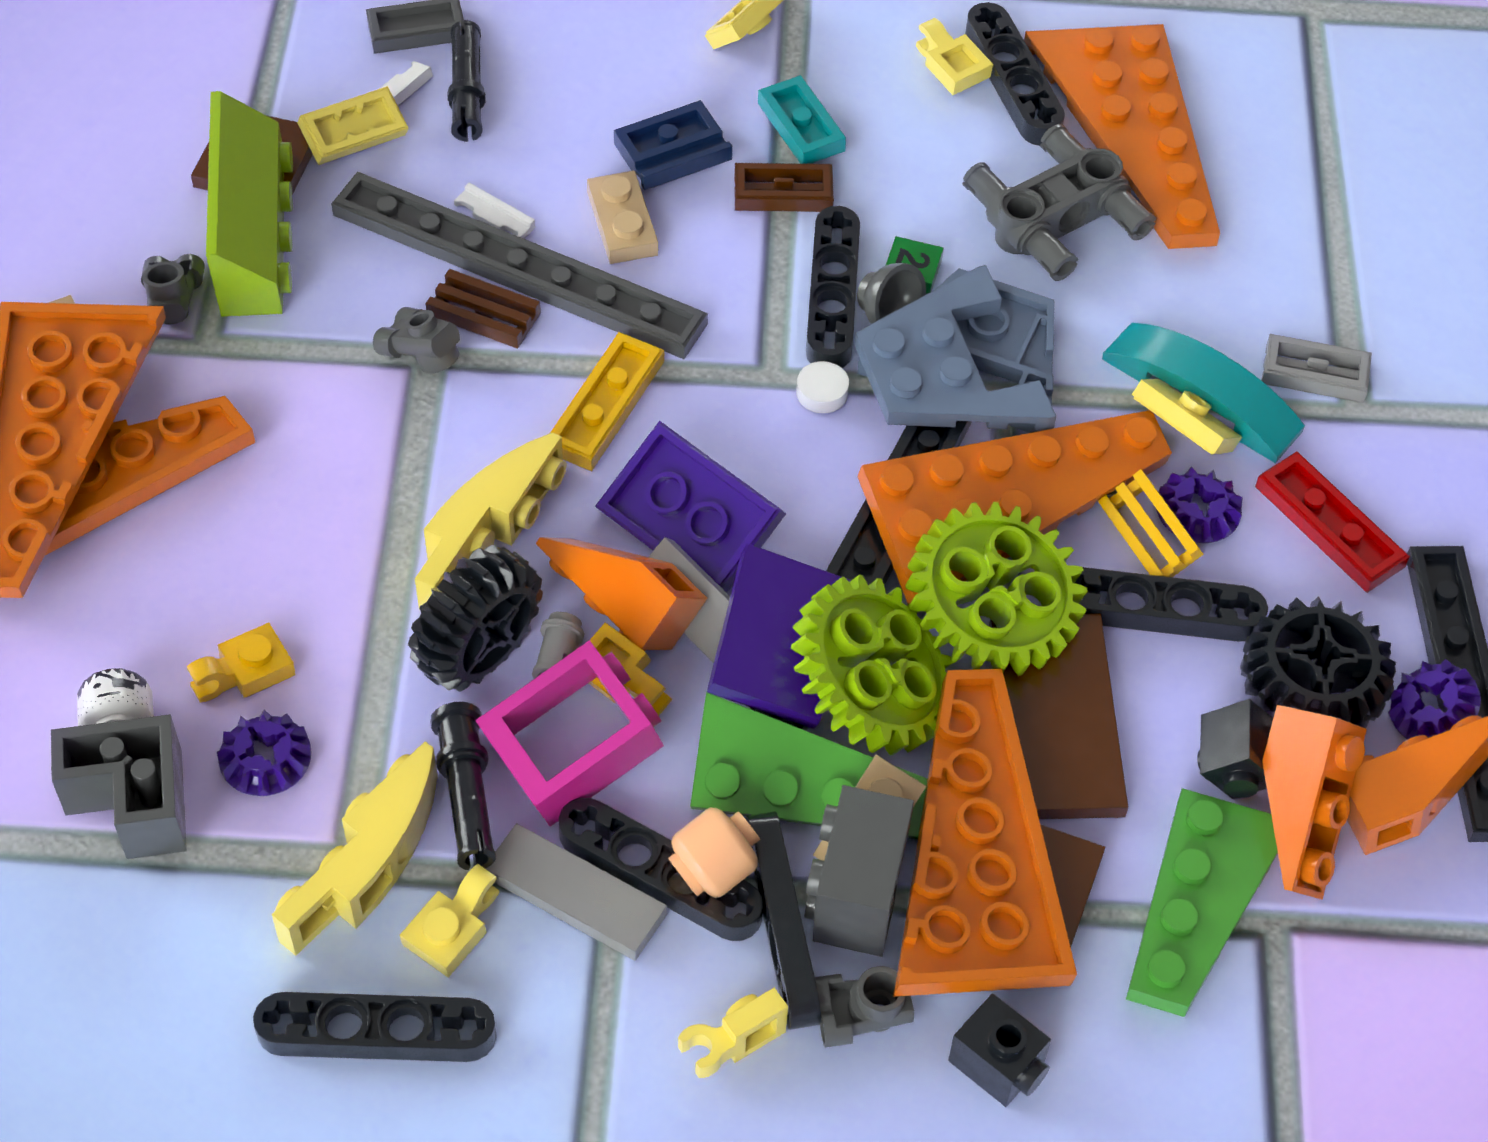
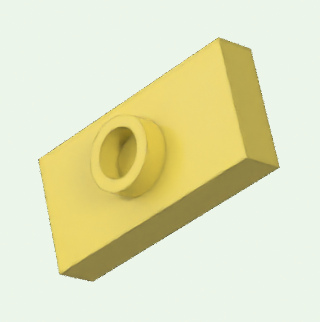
[705,0,783,49]
[297,86,409,165]
[1132,379,1242,455]

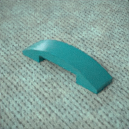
[1102,323,1305,464]

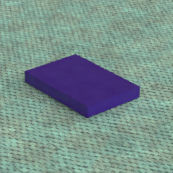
[595,420,786,593]
[707,543,851,729]

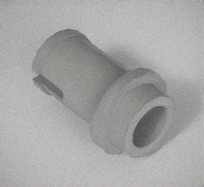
[532,612,585,679]

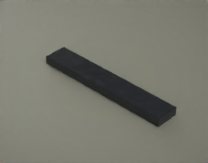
[1407,546,1488,842]

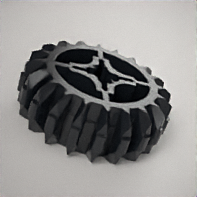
[408,544,543,692]
[1240,596,1396,728]

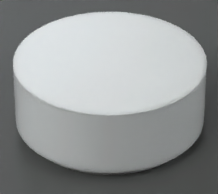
[796,361,849,413]

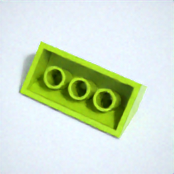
[206,91,293,317]

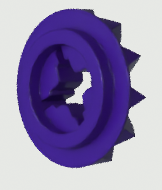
[1156,466,1243,543]
[1388,659,1481,740]
[217,710,312,796]

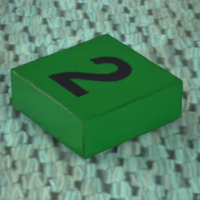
[885,236,944,294]

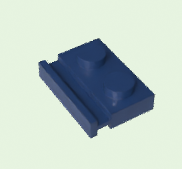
[614,100,733,191]

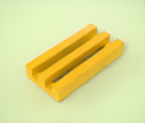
[1098,469,1204,577]

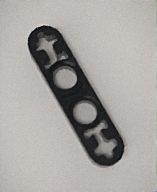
[965,2,1065,146]
[806,206,860,368]
[1074,567,1268,642]
[559,798,763,941]
[745,811,821,1030]
[253,992,497,1062]

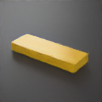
[550,332,664,471]

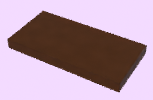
[989,614,1128,819]

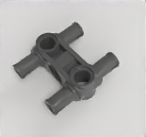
[962,124,1156,281]

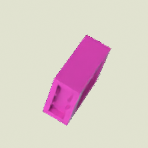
[475,640,664,827]

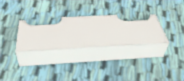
[379,61,433,106]
[454,183,536,239]

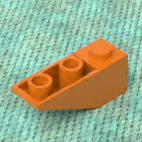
[536,537,708,651]
[1262,705,1367,900]
[1347,715,1488,855]

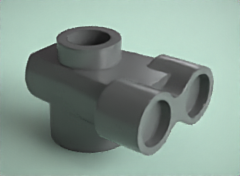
[141,254,205,324]
[373,307,460,374]
[815,966,914,1048]

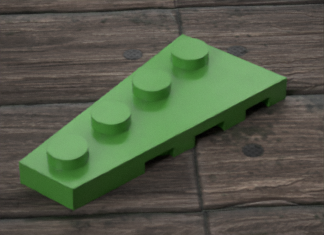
[690,692,928,839]
[1126,788,1278,1017]

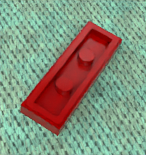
[1255,451,1410,593]

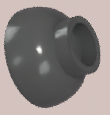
[857,263,926,324]

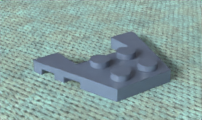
[854,265,1056,431]
[857,268,1054,433]

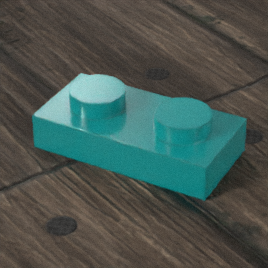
[758,75,846,164]

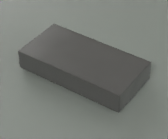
[366,0,465,54]

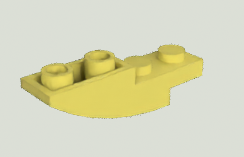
[415,433,567,608]
[271,741,438,956]

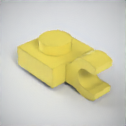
[916,18,993,95]
[399,864,500,978]
[678,987,788,1078]

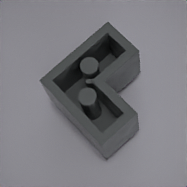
[51,714,187,859]
[804,785,914,957]

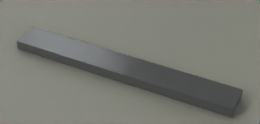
[331,171,708,359]

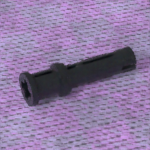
[430,701,496,870]

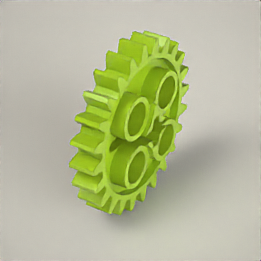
[905,502,1088,676]
[791,575,954,755]

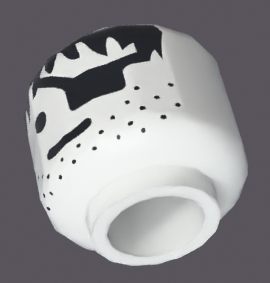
[77,668,154,726]

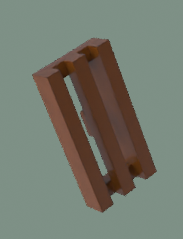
[734,163,834,212]
[425,269,541,349]

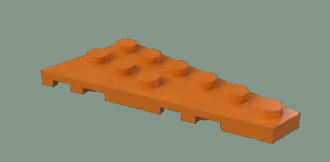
[1024,24,1220,249]
[0,302,166,598]
[45,396,255,555]
[857,410,1172,604]
[894,669,1077,997]

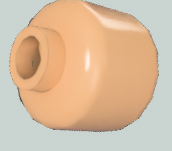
[668,807,760,897]

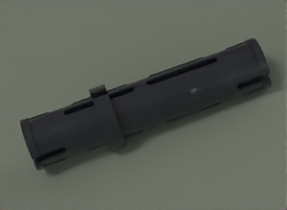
[447,20,486,142]

